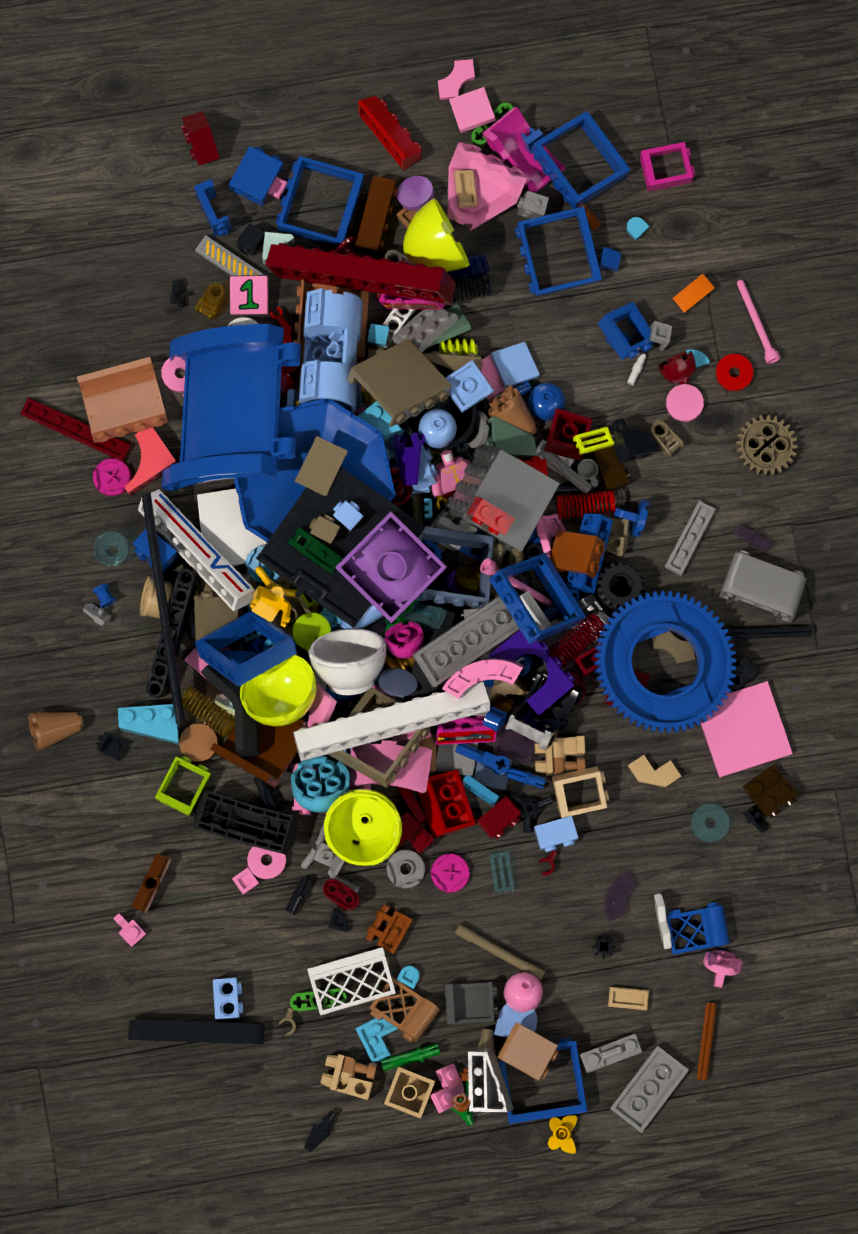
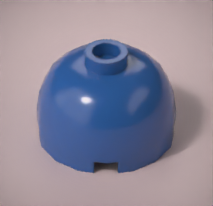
[528,382,565,421]

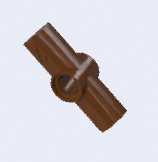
[131,853,172,914]

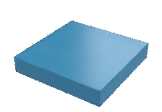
[463,774,499,806]

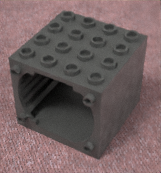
[445,444,560,552]

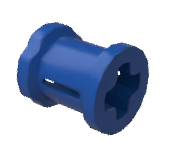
[93,583,116,608]

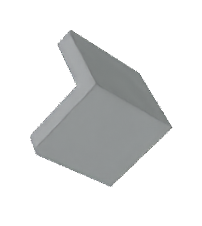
[649,321,672,351]

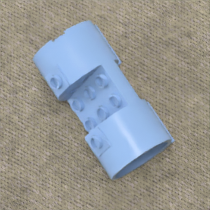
[299,288,363,414]

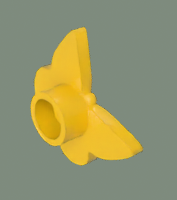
[548,1115,577,1154]

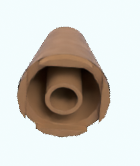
[28,712,84,751]

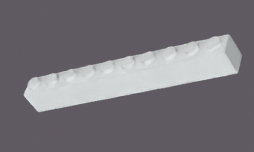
[294,682,490,761]

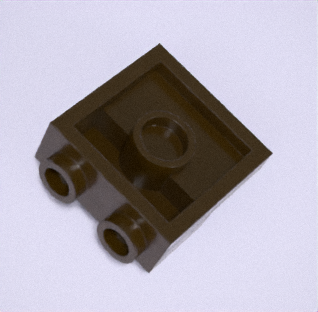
[742,764,798,818]

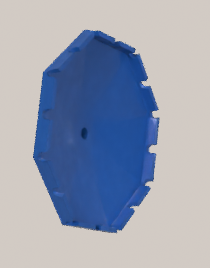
[234,399,396,542]

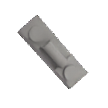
[579,1034,642,1073]

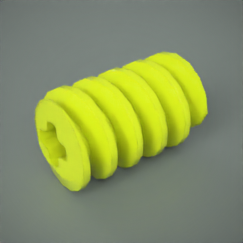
[439,339,477,356]

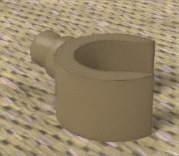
[278,1008,296,1036]

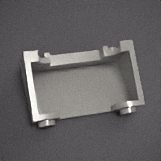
[719,550,807,623]

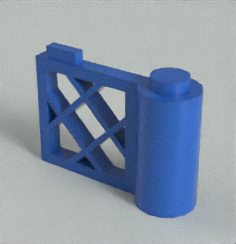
[666,902,730,955]

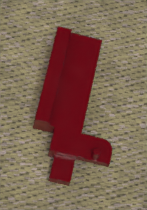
[395,786,427,825]

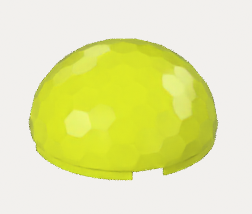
[240,655,317,726]

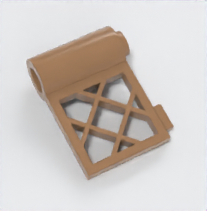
[369,977,440,1043]

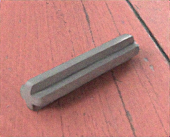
[544,452,592,494]

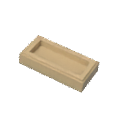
[454,170,478,208]
[608,987,649,1011]

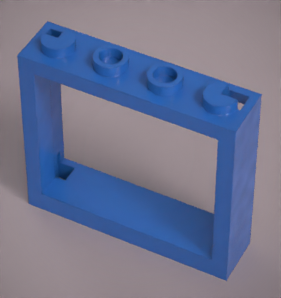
[530,111,631,209]
[276,156,364,247]
[515,206,602,298]
[489,552,586,644]
[195,610,297,687]
[497,1038,587,1124]

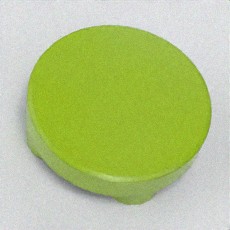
[292,613,331,652]

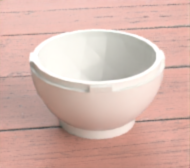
[308,629,386,695]

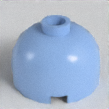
[418,409,457,448]

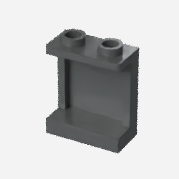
[445,982,498,1025]

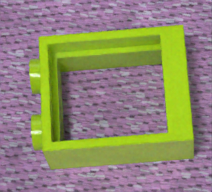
[155,756,212,817]

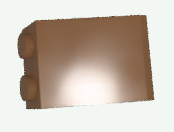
[497,1022,559,1081]

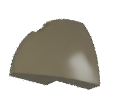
[606,517,631,556]

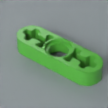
[471,103,513,147]
[290,989,347,1012]

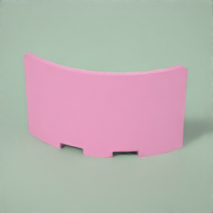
[442,658,525,699]
[348,740,432,793]

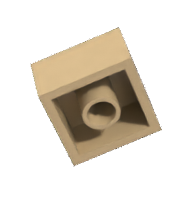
[384,1067,435,1119]

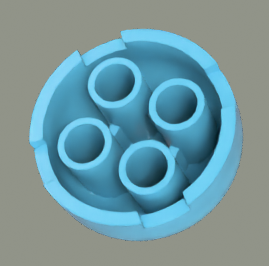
[291,756,350,813]

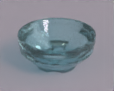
[94,531,129,566]

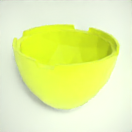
[403,198,470,272]

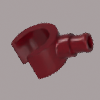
[538,850,558,876]

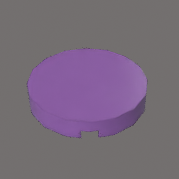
[397,176,434,211]

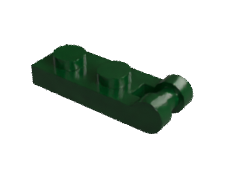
[287,526,343,574]

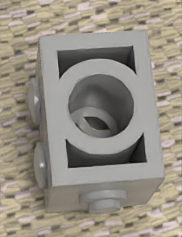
[517,191,549,219]

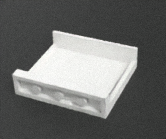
[197,489,267,566]

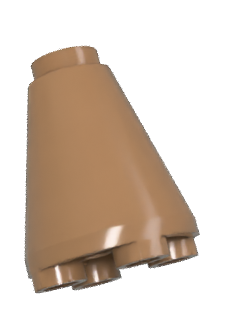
[488,385,537,436]

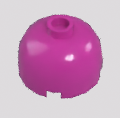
[384,622,424,659]

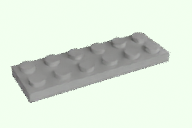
[412,596,520,687]

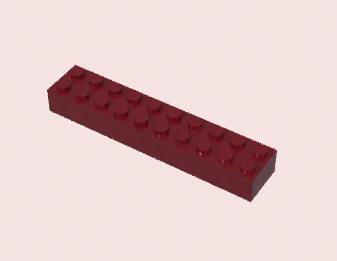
[265,243,456,305]

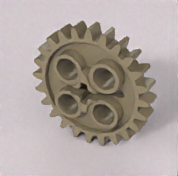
[735,415,798,477]

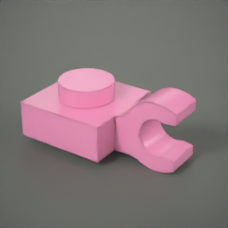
[113,914,146,947]

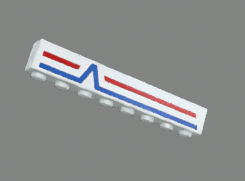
[138,489,255,611]

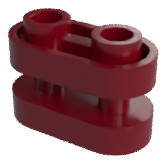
[323,879,359,911]

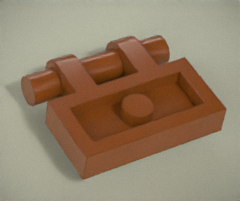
[365,904,413,955]

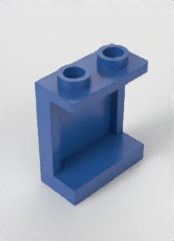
[229,146,284,207]
[194,179,232,237]

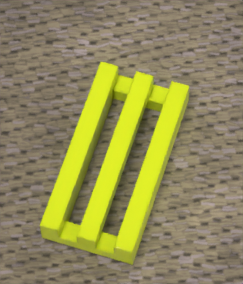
[573,427,614,455]

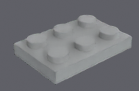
[392,309,458,353]

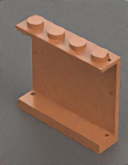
[77,357,168,443]

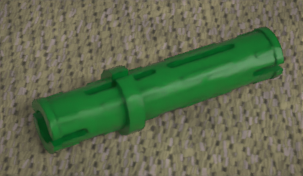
[381,1043,441,1072]

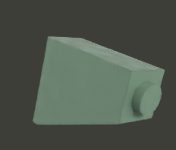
[486,417,537,460]

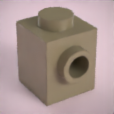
[309,514,341,544]

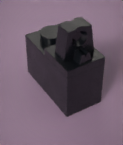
[612,418,659,463]

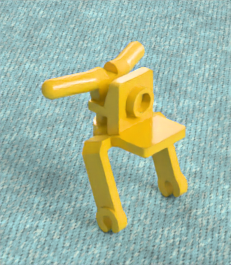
[250,566,302,628]

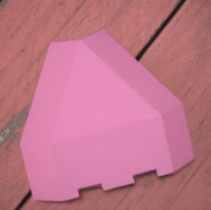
[448,142,527,231]

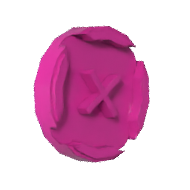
[93,458,131,496]
[431,854,469,893]

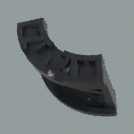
[505,670,585,751]

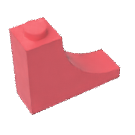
[124,427,177,496]

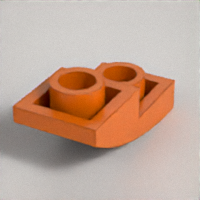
[673,274,715,313]

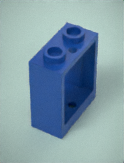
[598,302,654,360]

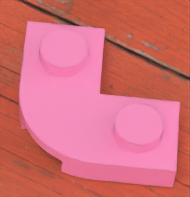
[430,1063,464,1113]

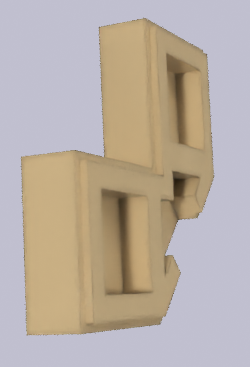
[628,755,681,788]

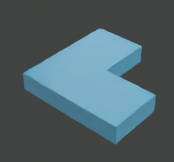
[355,1013,397,1063]

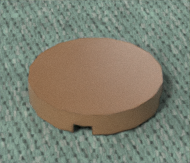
[179,724,218,763]

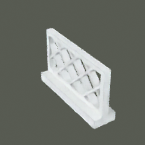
[307,947,396,1016]

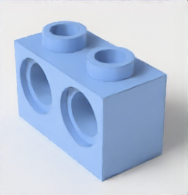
[213,978,243,1020]

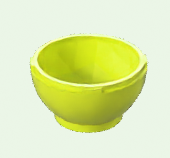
[324,789,402,866]

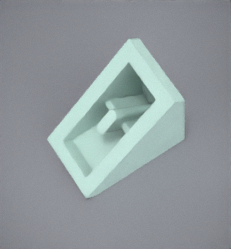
[262,232,295,266]

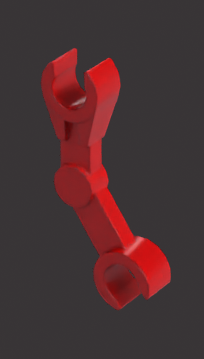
[270,307,292,344]

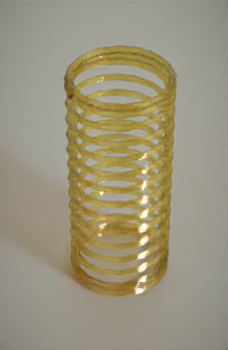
[182,685,235,738]

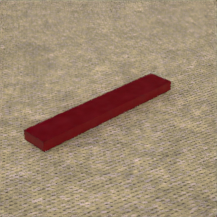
[20,397,131,462]

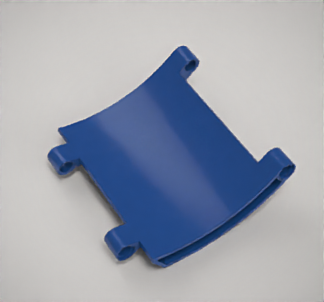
[162,324,301,490]

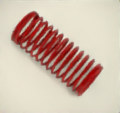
[556,490,616,520]

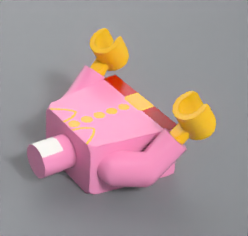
[430,450,472,510]

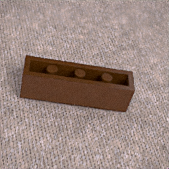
[355,175,398,256]

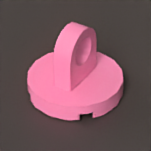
[703,950,743,988]

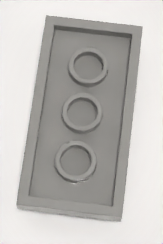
[610,1046,689,1133]

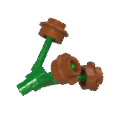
[429,1069,474,1126]

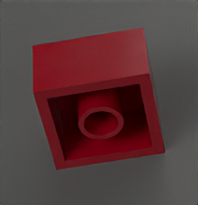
[544,408,592,461]

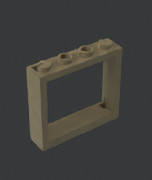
[328,687,430,788]

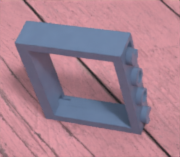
[416,526,493,609]

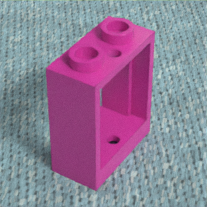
[640,142,695,192]

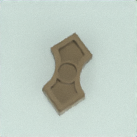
[651,631,696,664]

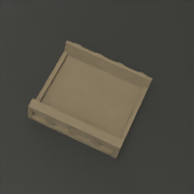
[347,339,452,427]

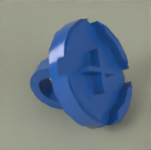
[614,499,650,537]

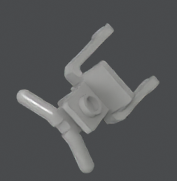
[301,823,360,893]

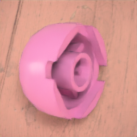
[503,972,543,1013]

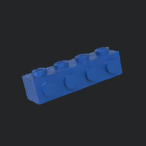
[566,514,613,593]

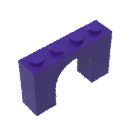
[489,630,575,715]

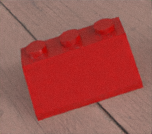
[418,769,476,839]

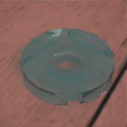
[691,804,730,843]

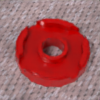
[716,354,753,391]

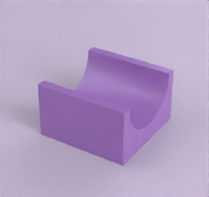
[335,512,447,623]

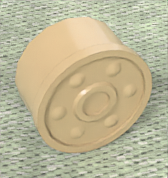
[140,576,173,618]

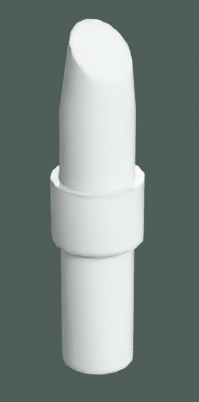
[627,351,646,385]

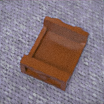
[549,530,605,578]

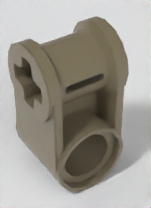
[650,421,684,458]

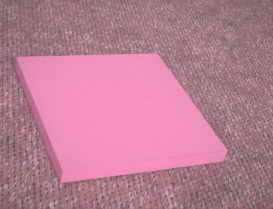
[700,681,793,778]

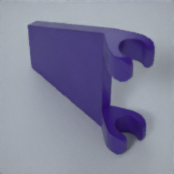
[392,432,426,486]

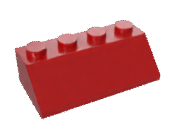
[358,95,422,171]

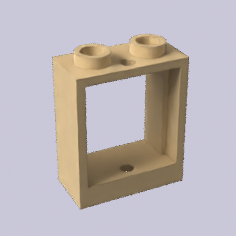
[552,766,609,818]

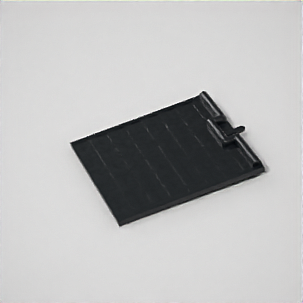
[256,467,426,628]

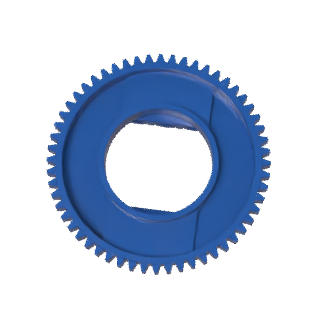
[594,591,736,734]

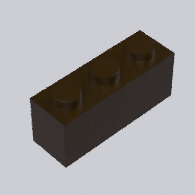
[588,430,631,493]

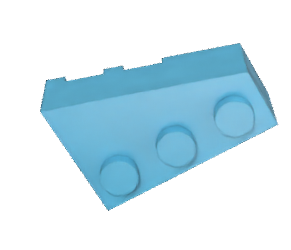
[357,401,405,440]
[118,704,180,745]

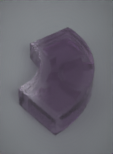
[605,871,636,922]

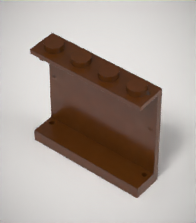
[210,717,309,787]

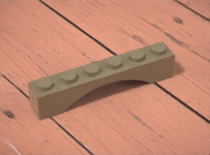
[367,347,483,374]

